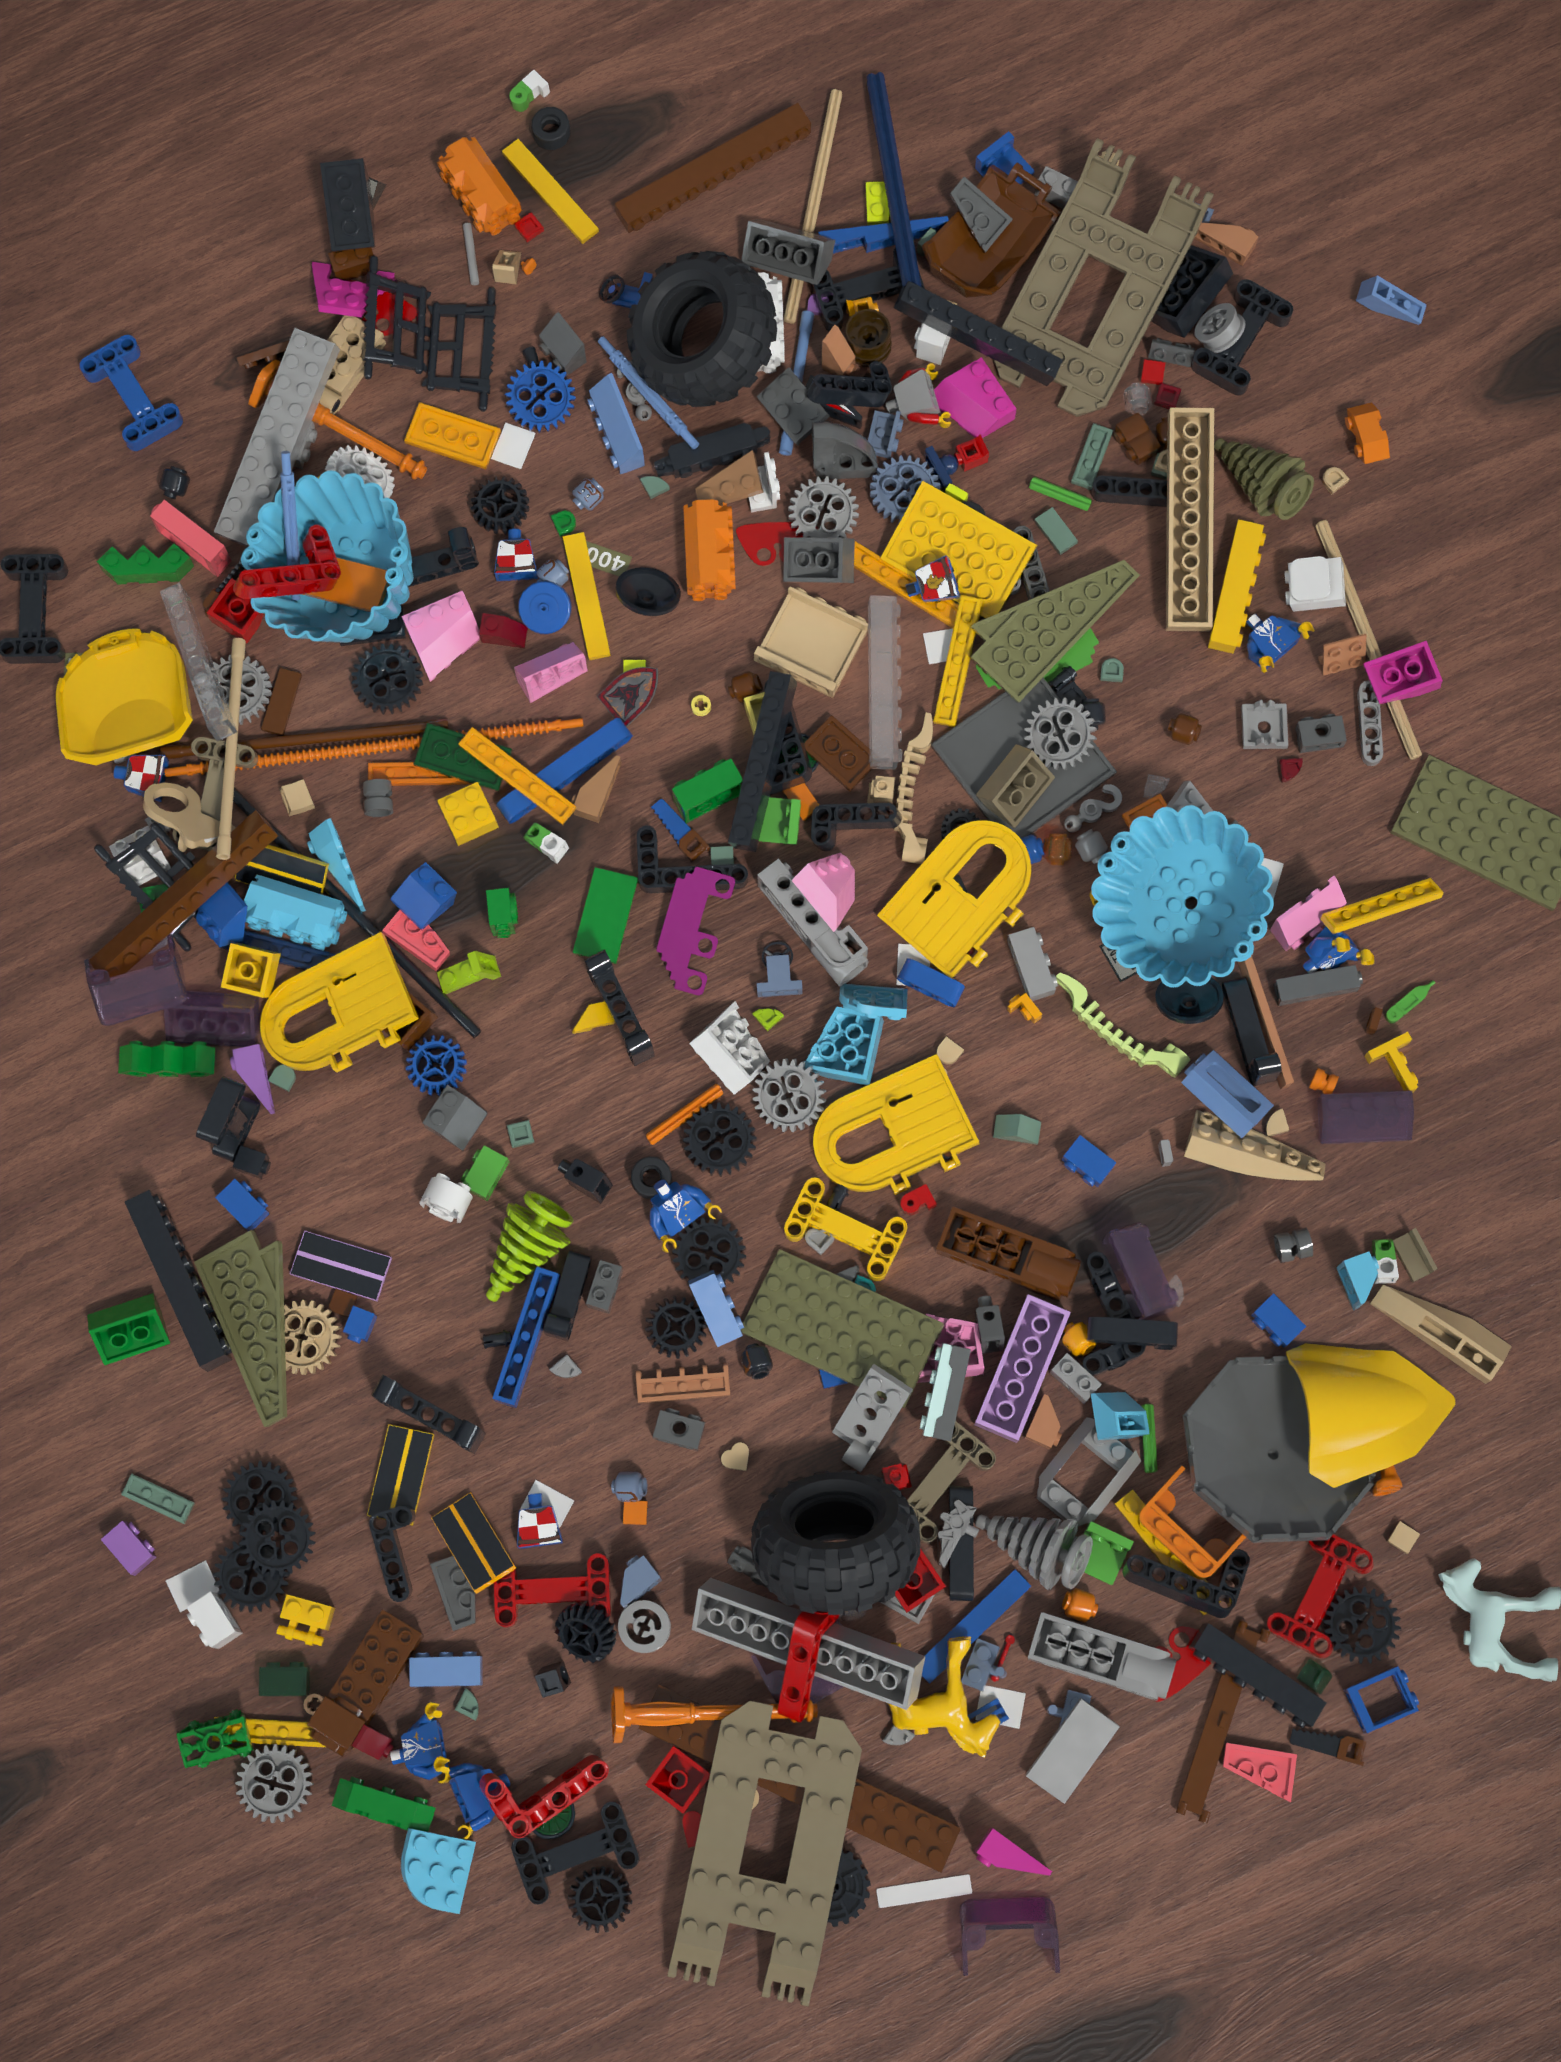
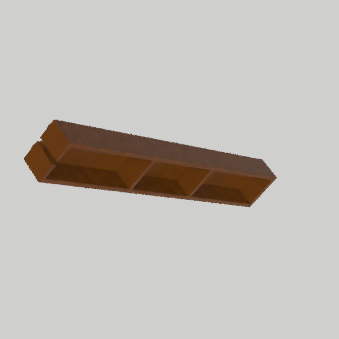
[638,1685,961,1873]

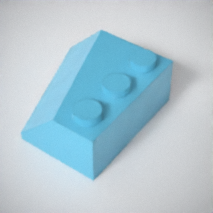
[805,1007,884,1085]

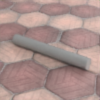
[463,223,479,285]

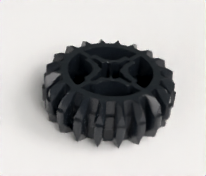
[471,476,530,535]
[645,1296,707,1359]
[554,1601,617,1663]
[568,1866,633,1933]

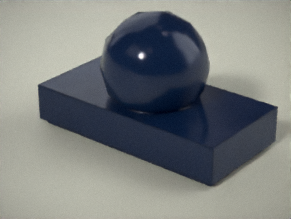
[924,446,958,493]

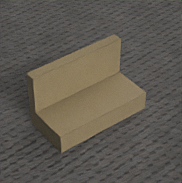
[1393,1228,1438,1283]

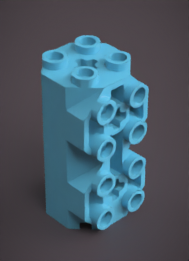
[244,875,347,951]

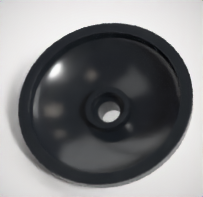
[615,567,681,616]
[1155,977,1224,1024]

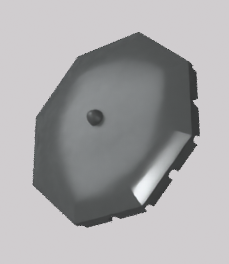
[1183,1356,1376,1543]

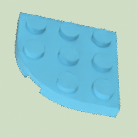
[839,984,908,1020]
[401,1828,476,1914]

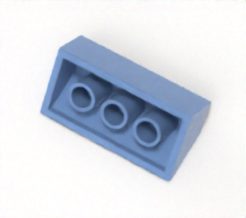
[587,373,645,475]

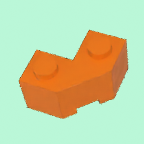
[1345,402,1390,464]

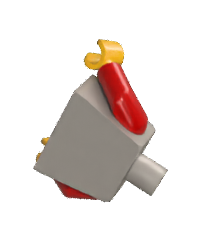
[886,363,951,428]

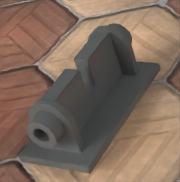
[1148,338,1195,367]
[727,1545,767,1588]

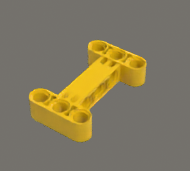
[784,1177,907,1281]

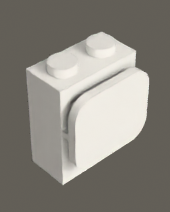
[1285,556,1346,612]

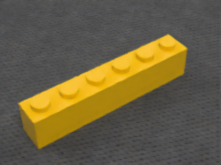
[1208,519,1266,654]

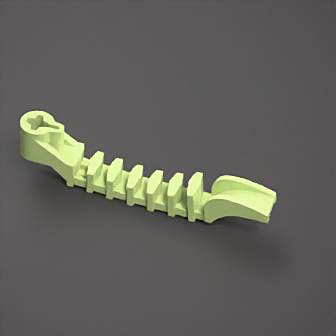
[1056,973,1190,1078]

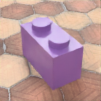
[101,1521,156,1576]

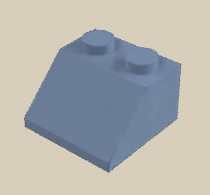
[620,1555,662,1609]

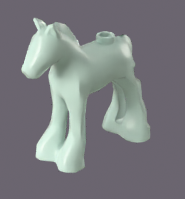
[1438,1558,1561,1682]

